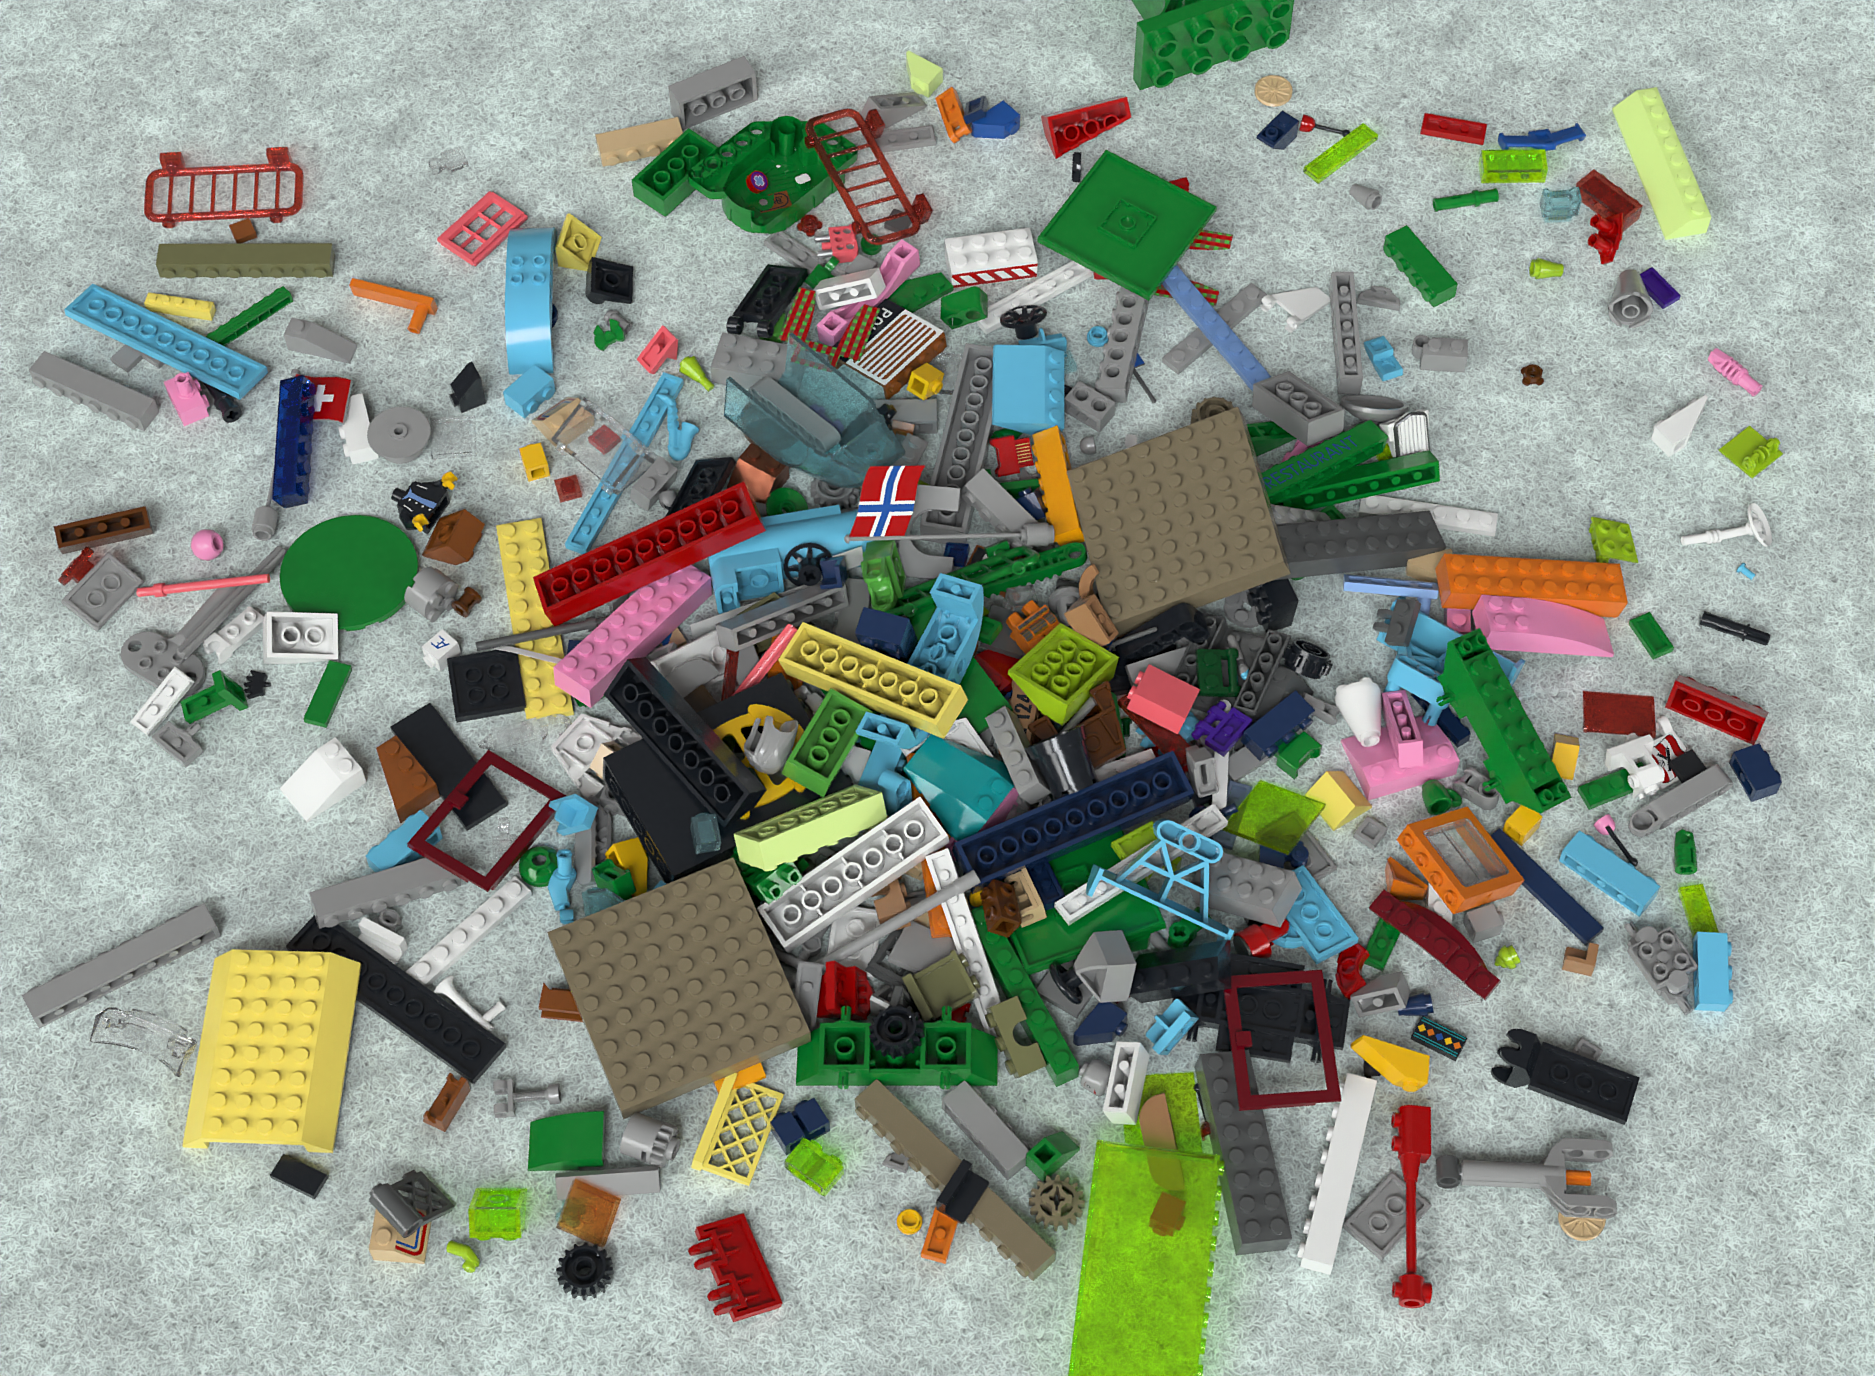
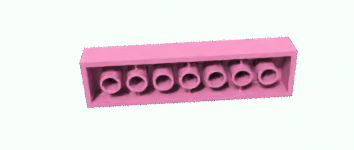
[553,565,712,708]

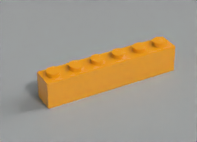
[1031,426,1085,546]

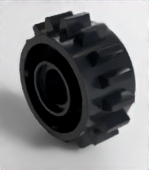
[1282,639,1333,679]
[869,1004,925,1059]
[556,1242,614,1300]

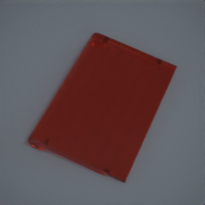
[1583,691,1656,738]

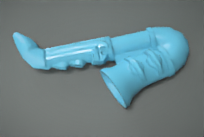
[657,393,700,461]

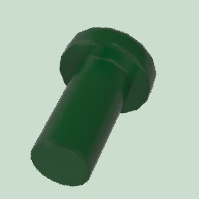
[1121,718,1132,737]

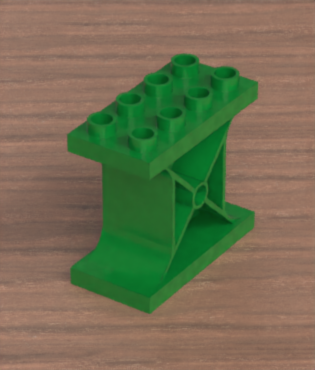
[1131,0,1294,90]

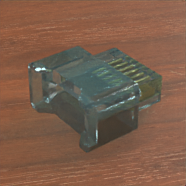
[1539,187,1582,223]

